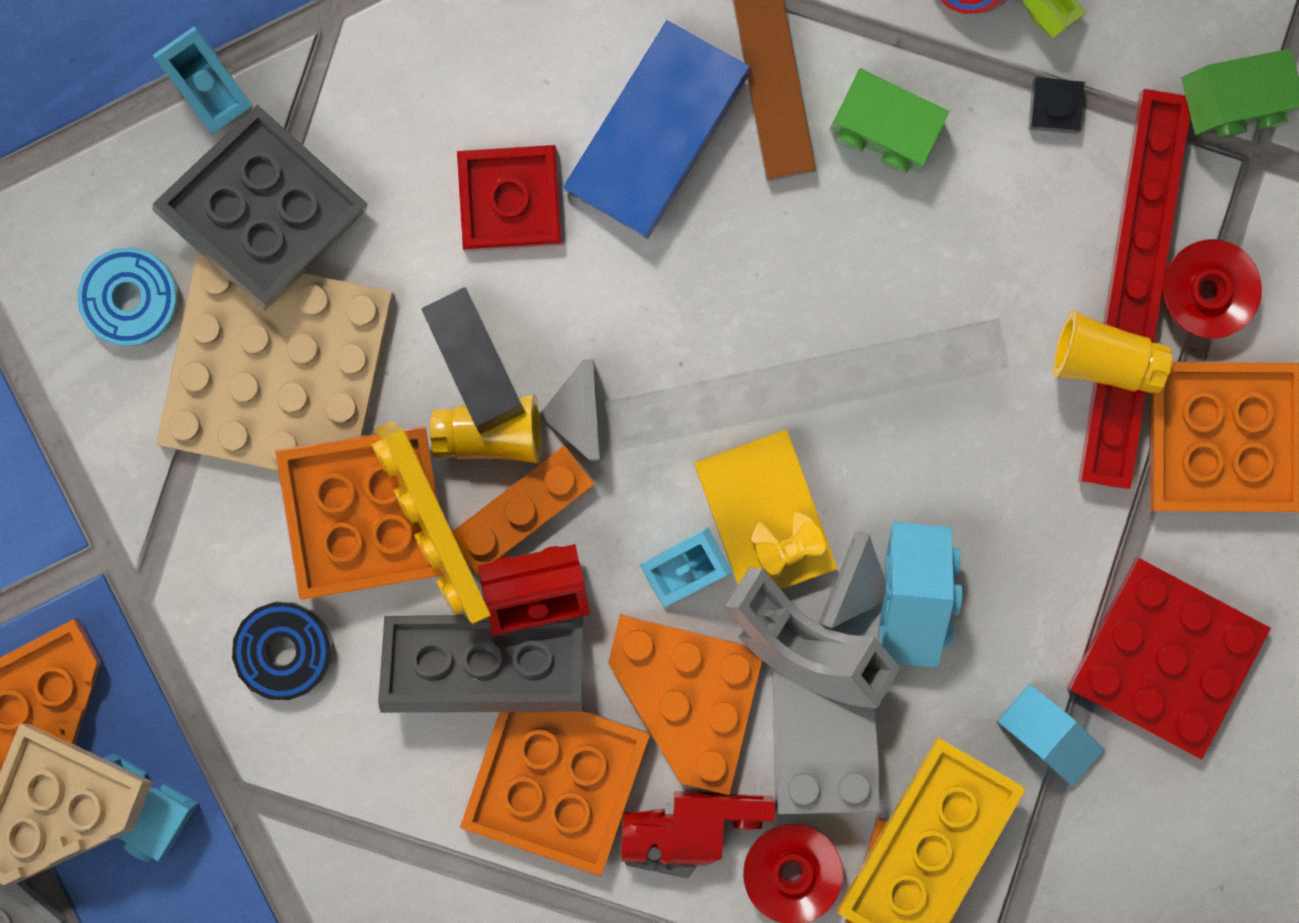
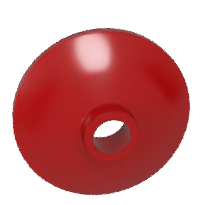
[1162,239,1262,339]
[743,824,843,923]

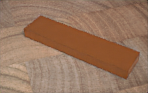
[732,0,816,181]

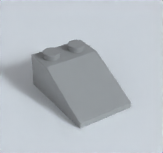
[772,668,880,814]

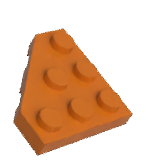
[608,614,762,795]
[0,618,102,772]

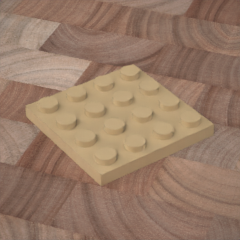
[156,251,394,470]

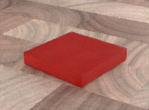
[457,145,562,251]

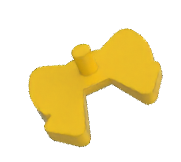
[751,512,826,579]

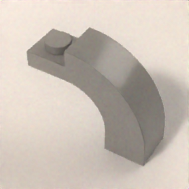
[725,568,901,708]

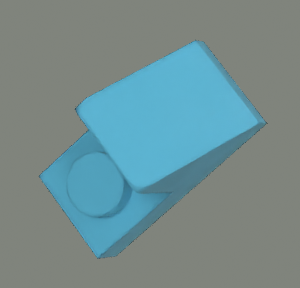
[153,26,253,134]

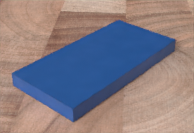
[563,20,752,239]

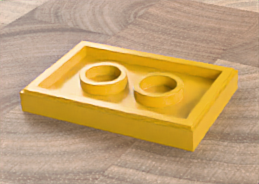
[694,429,838,589]

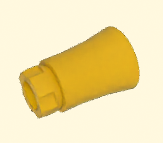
[1052,310,1173,394]
[430,394,541,464]

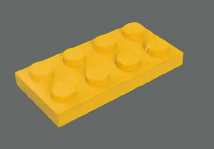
[371,420,490,624]
[836,736,1026,923]

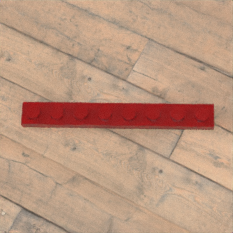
[1078,89,1190,489]

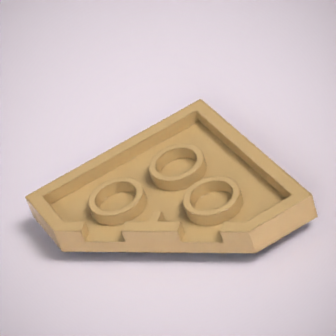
[0,723,153,885]

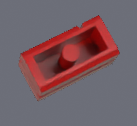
[478,544,591,636]

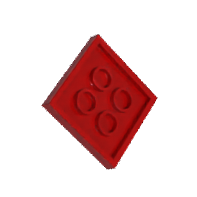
[1067,557,1271,760]

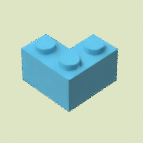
[878,521,962,668]

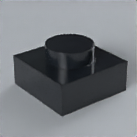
[1028,77,1085,134]

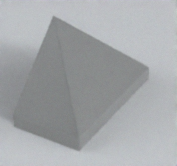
[540,359,601,461]
[819,531,885,628]

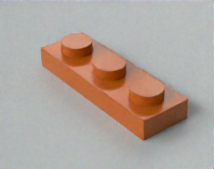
[452,445,595,575]

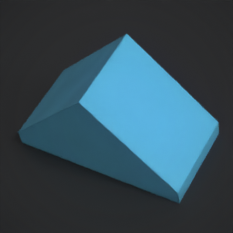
[640,527,733,608]
[997,684,1105,787]

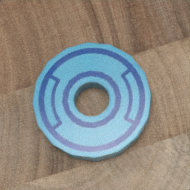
[77,247,179,346]

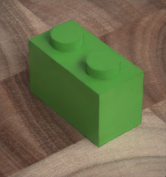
[1181,48,1299,139]
[830,68,950,174]

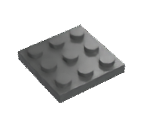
[152,104,368,311]

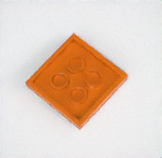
[1150,362,1299,512]
[275,426,443,600]
[460,709,650,876]

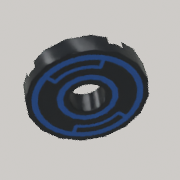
[232,601,333,700]

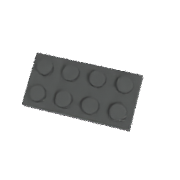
[378,615,584,713]

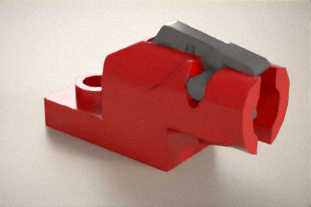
[621,791,775,878]

